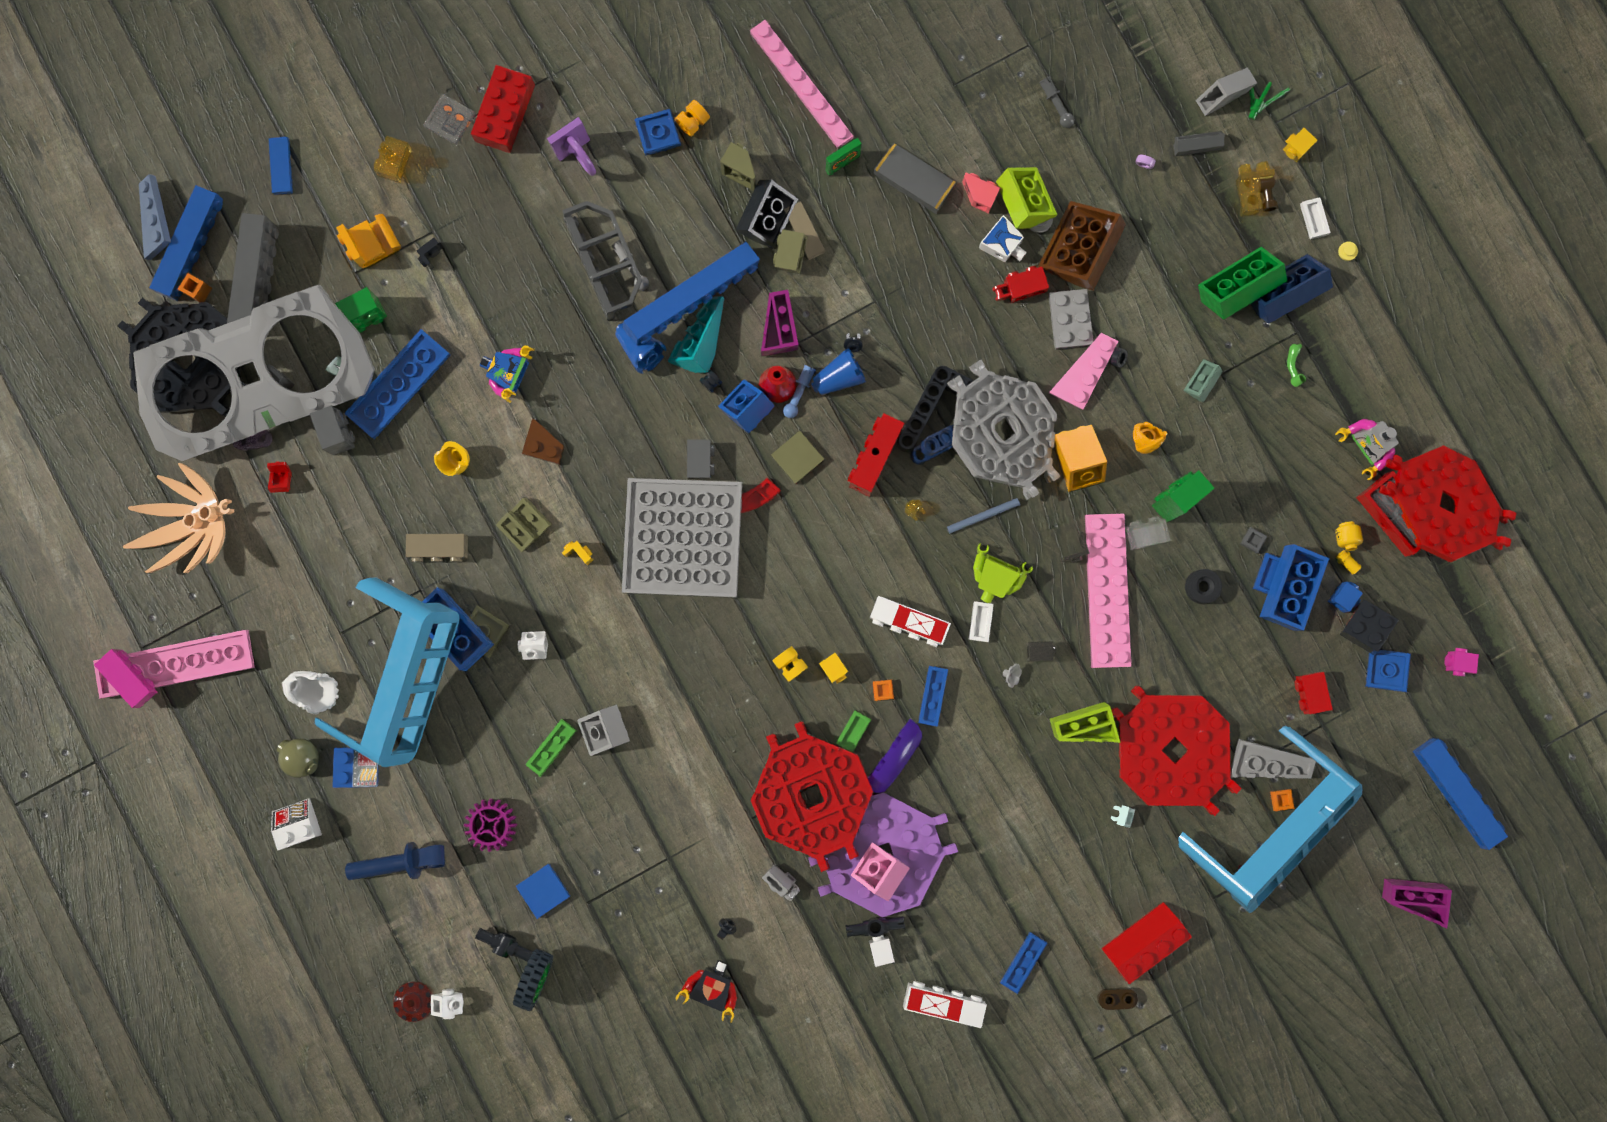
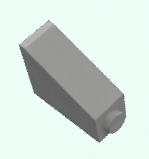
[1196,67,1257,116]

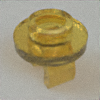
[904,500,926,521]

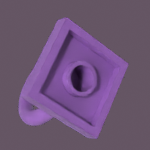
[547,117,596,176]

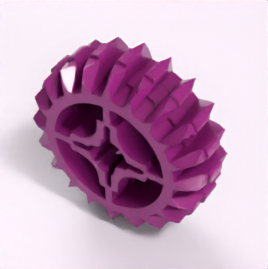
[464,798,517,852]

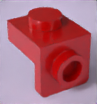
[267,461,292,493]

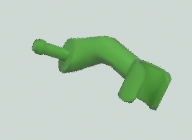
[1287,344,1306,387]

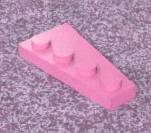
[1049,333,1118,410]

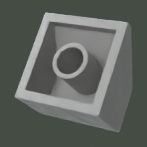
[577,705,630,756]

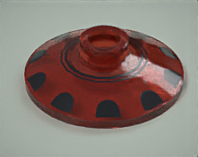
[393,982,432,1022]

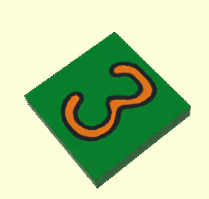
[826,138,862,176]

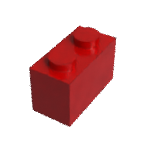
[1294,672,1333,714]

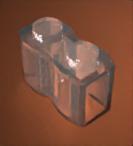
[1125,516,1171,550]

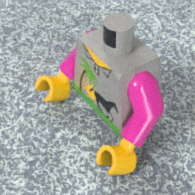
[1335,419,1398,480]

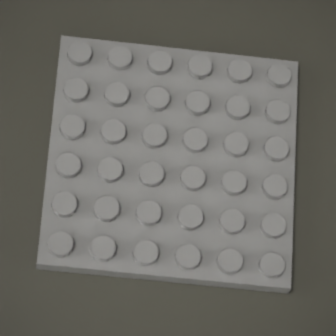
[622,478,743,598]

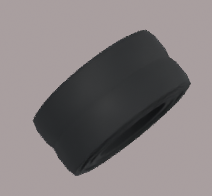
[1185,569,1222,604]

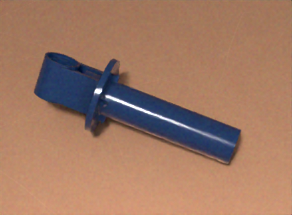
[345,842,445,880]

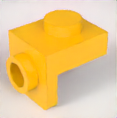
[562,541,593,565]

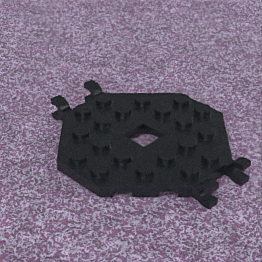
[117,298,247,417]

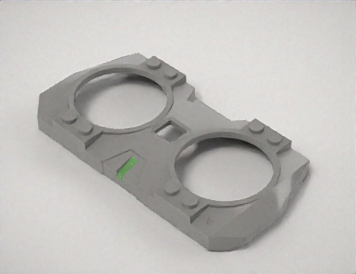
[134,285,375,461]

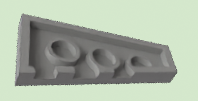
[1230,739,1316,779]

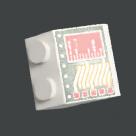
[271,798,322,851]

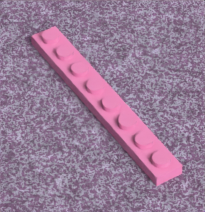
[750,20,853,149]

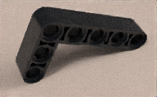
[898,366,974,452]

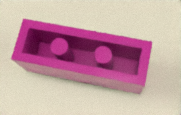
[94,649,157,708]

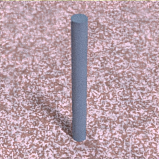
[947,498,1020,534]

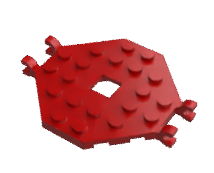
[1379,445,1516,562]
[1111,686,1242,816]
[751,722,874,872]

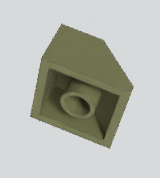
[720,142,756,191]

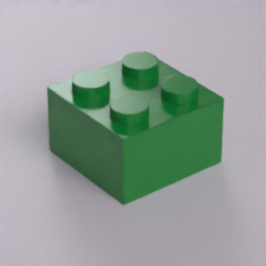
[335,287,387,333]

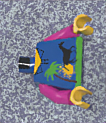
[480,345,534,403]

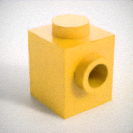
[1283,128,1317,162]
[819,653,848,684]

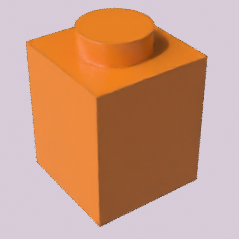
[178,273,212,302]

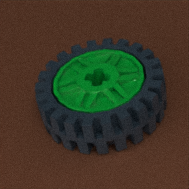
[513,949,553,1011]

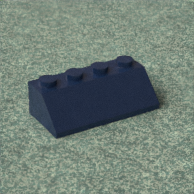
[1250,254,1333,324]

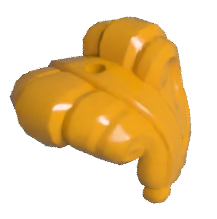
[1133,422,1167,454]

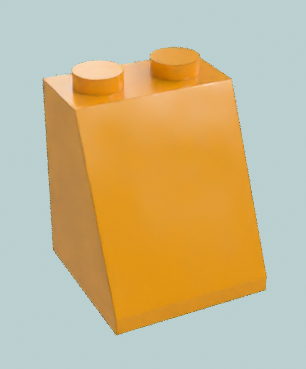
[1054,425,1107,492]

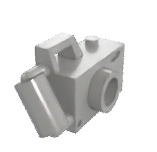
[762,864,800,901]

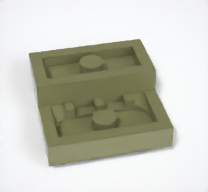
[496,497,552,552]

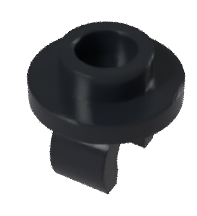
[844,333,863,353]
[716,918,737,940]

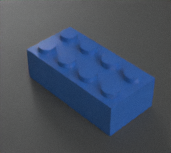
[1260,544,1329,631]
[422,587,494,671]

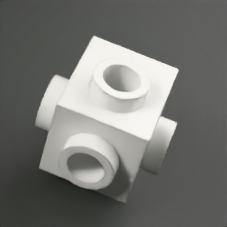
[518,631,548,660]
[431,989,464,1019]

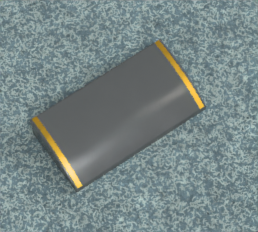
[874,143,957,214]

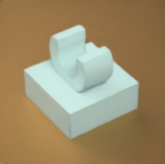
[1111,805,1135,828]

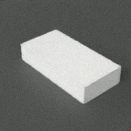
[1300,198,1330,239]
[969,601,993,642]

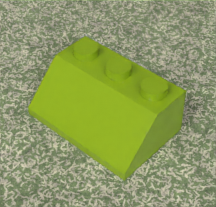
[996,167,1057,229]

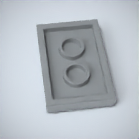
[1048,289,1093,350]

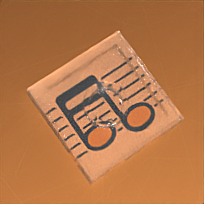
[423,94,476,145]

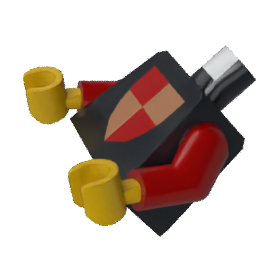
[675,960,737,1023]

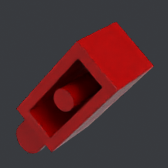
[992,266,1049,303]

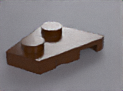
[522,419,564,465]

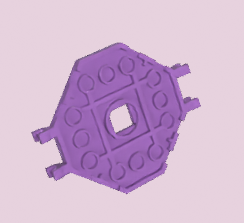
[808,792,958,917]

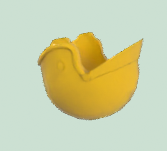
[434,441,470,476]

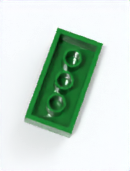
[1198,247,1287,320]
[1151,470,1214,523]

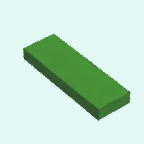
[525,719,577,777]

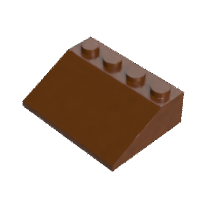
[1038,201,1126,291]

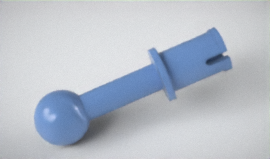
[783,365,816,418]

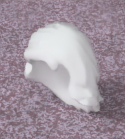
[282,671,339,715]

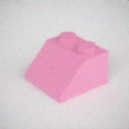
[851,843,910,901]

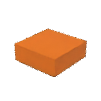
[873,680,894,701]
[1270,789,1295,811]

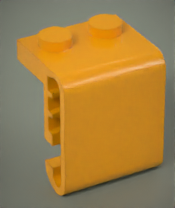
[336,214,401,268]

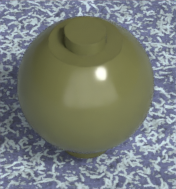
[277,739,319,778]

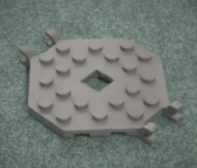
[947,360,1061,500]

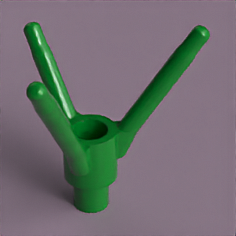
[1248,82,1290,120]

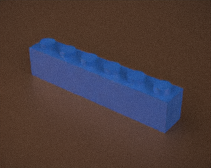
[149,185,223,301]
[1412,738,1508,850]

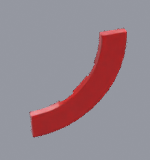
[741,478,781,514]

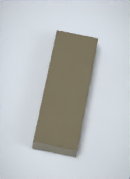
[784,201,825,261]

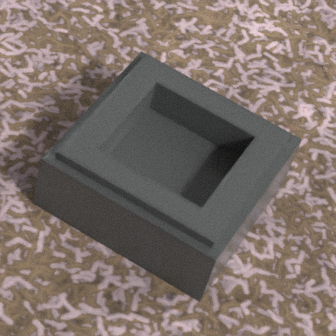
[1240,527,1267,554]

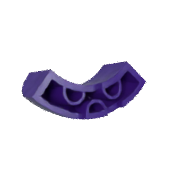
[868,719,922,793]

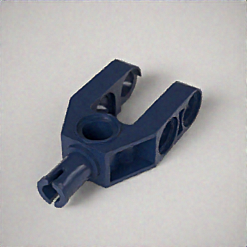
[910,424,954,465]

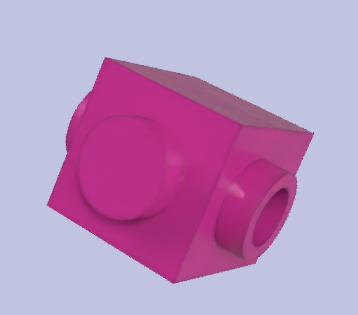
[1444,648,1479,677]

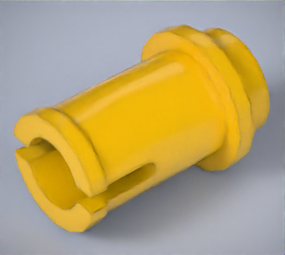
[1336,550,1361,574]

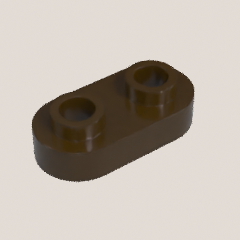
[1097,988,1138,1010]

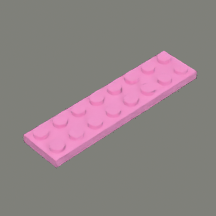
[1085,514,1131,668]
[93,630,255,699]

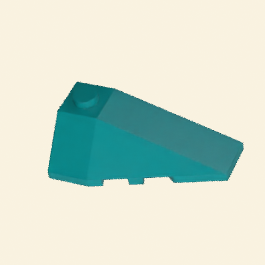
[668,296,724,373]

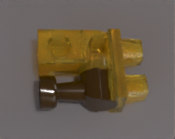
[1236,161,1278,217]

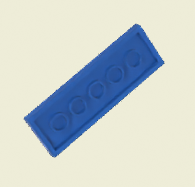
[345,329,450,440]

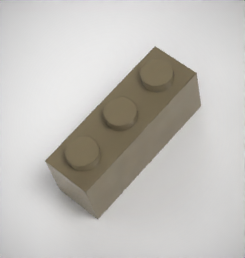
[406,534,468,562]

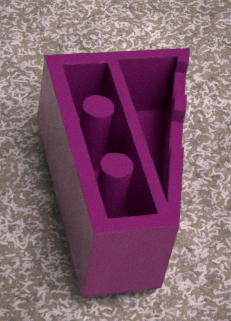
[761,290,798,357]
[1382,878,1452,929]

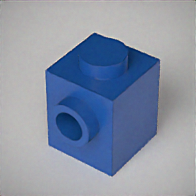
[1328,582,1363,613]

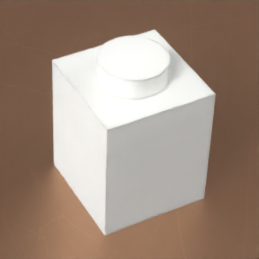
[869,934,894,967]

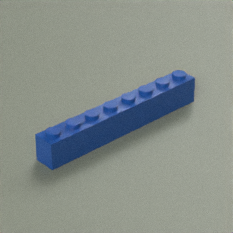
[622,242,760,346]

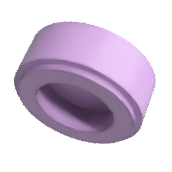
[1136,155,1156,169]

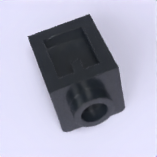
[416,238,442,270]

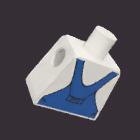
[979,215,1027,262]

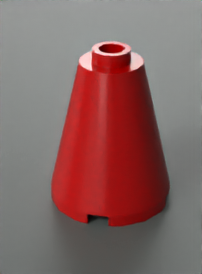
[759,365,797,403]

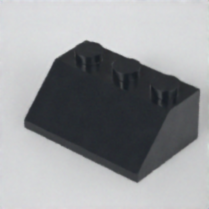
[736,179,798,249]

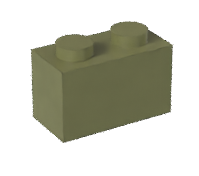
[773,229,808,274]

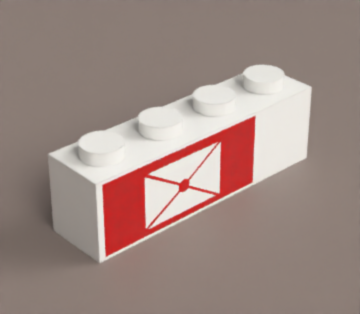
[870,596,951,648]
[903,981,986,1028]

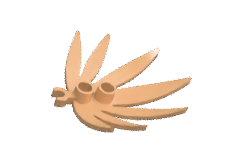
[123,463,235,573]

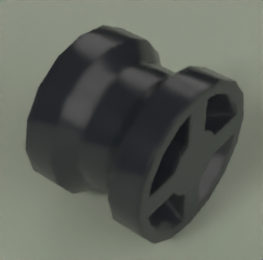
[699,370,723,394]

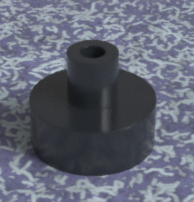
[1110,347,1128,368]

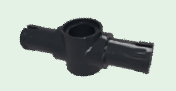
[845,916,905,938]
[475,928,533,962]

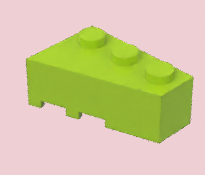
[1050,702,1120,743]

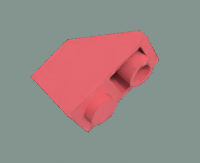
[962,173,1000,214]

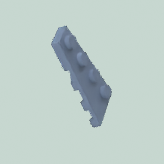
[139,174,171,260]

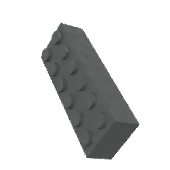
[227,213,279,323]

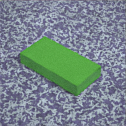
[836,710,871,753]

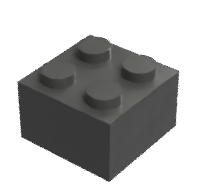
[310,405,355,455]

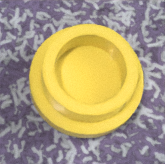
[1338,242,1358,261]

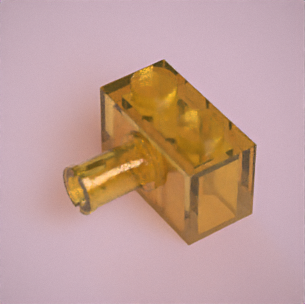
[374,136,412,183]

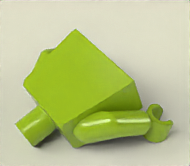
[973,543,1033,603]

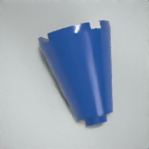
[615,323,666,374]
[811,348,866,395]

